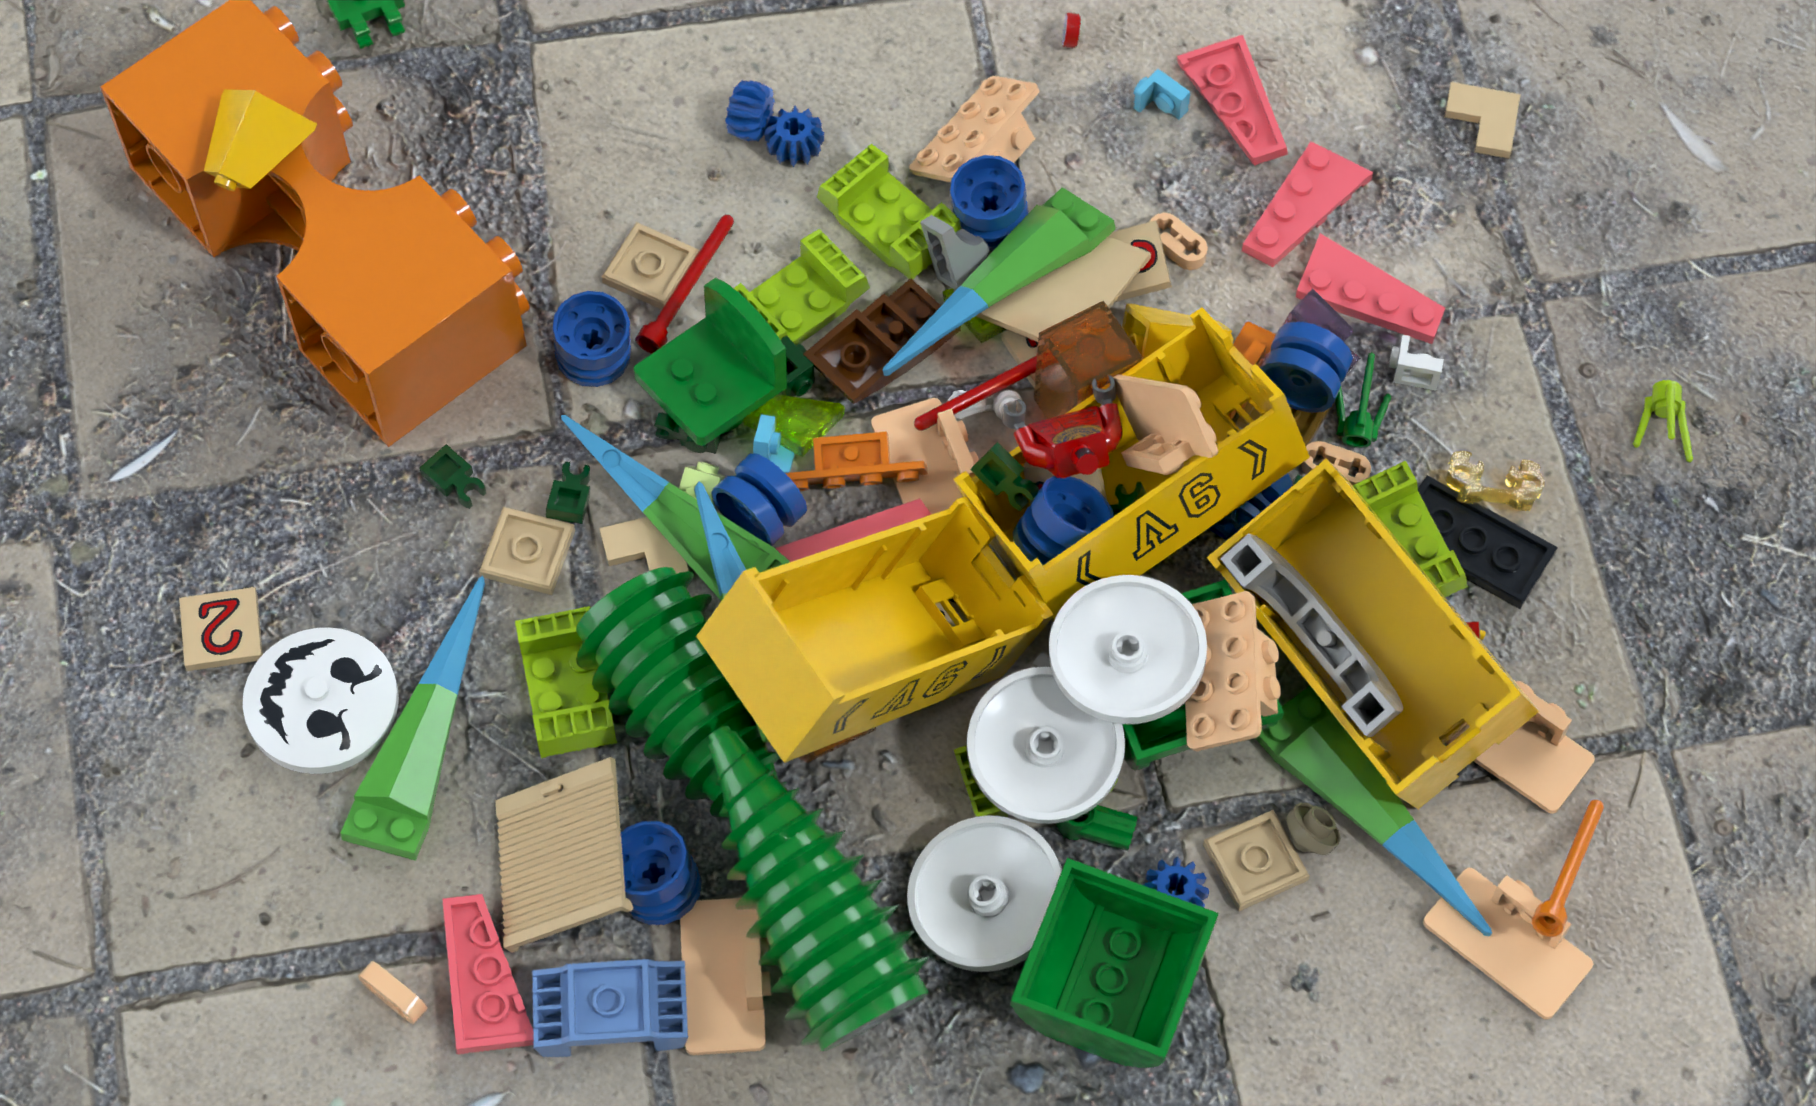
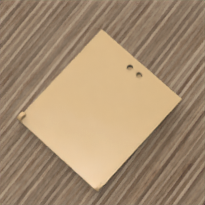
[976,236,1151,354]
[495,757,633,953]

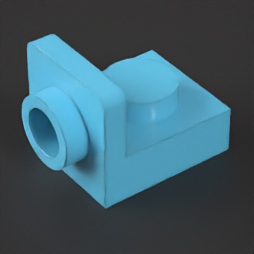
[1134,69,1190,120]
[753,414,796,473]

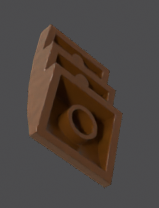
[803,278,961,404]

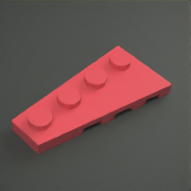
[1177,35,1288,165]
[1242,141,1373,267]
[1295,233,1445,344]
[775,498,932,562]
[442,894,534,1055]

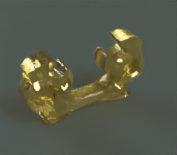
[1445,451,1545,511]

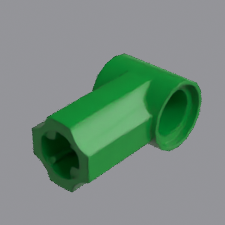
[1057,805,1138,851]

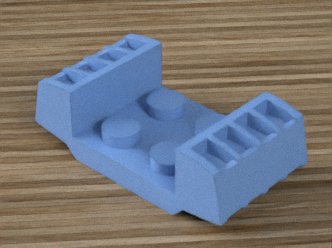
[532,959,688,1057]

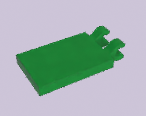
[326,0,406,49]

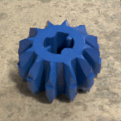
[725,80,775,141]
[764,105,824,168]
[1142,856,1209,908]

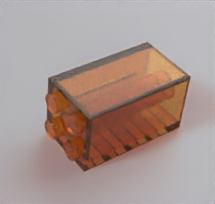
[1034,301,1143,419]

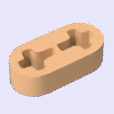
[1150,213,1208,270]
[1301,441,1371,486]
[358,961,427,1024]

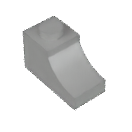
[920,215,990,290]

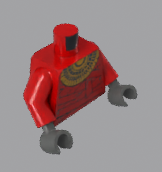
[1002,376,1123,478]

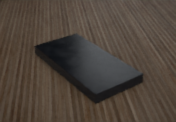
[1418,475,1558,609]

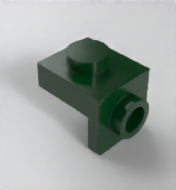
[780,335,815,402]

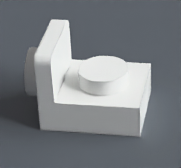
[1389,335,1444,390]

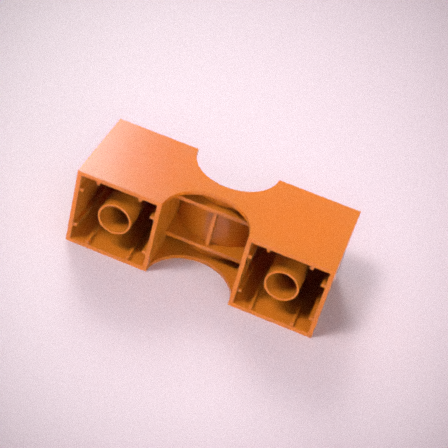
[100,0,530,447]

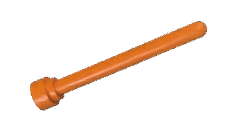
[1532,799,1604,937]

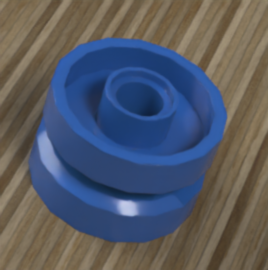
[1260,322,1353,413]
[711,453,807,546]

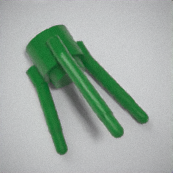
[1335,352,1392,448]

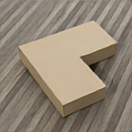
[1445,82,1521,159]
[599,517,689,573]

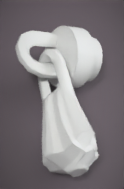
[947,390,1022,419]

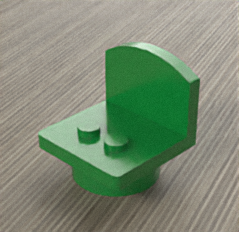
[634,277,787,446]

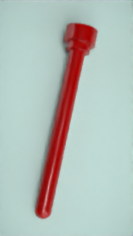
[635,214,734,354]
[914,345,1073,431]

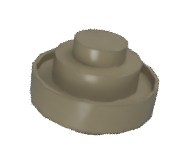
[1286,802,1341,855]

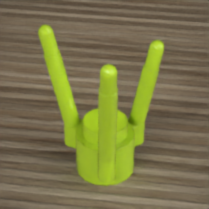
[1633,380,1693,462]

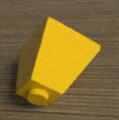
[204,89,317,192]
[1120,303,1233,373]

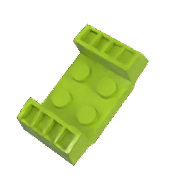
[817,144,961,279]
[734,229,870,345]
[1353,460,1468,597]
[515,606,617,758]

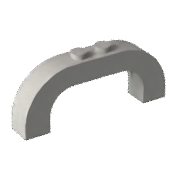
[1220,533,1403,737]

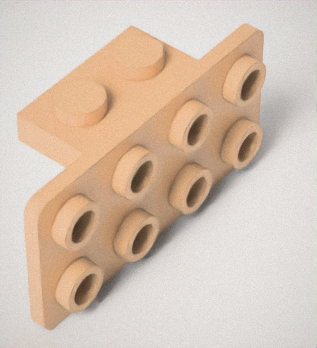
[909,76,1040,183]
[1113,374,1218,475]
[871,398,979,514]
[1185,591,1281,751]
[1446,681,1595,814]
[1423,868,1593,1020]
[680,898,771,1055]

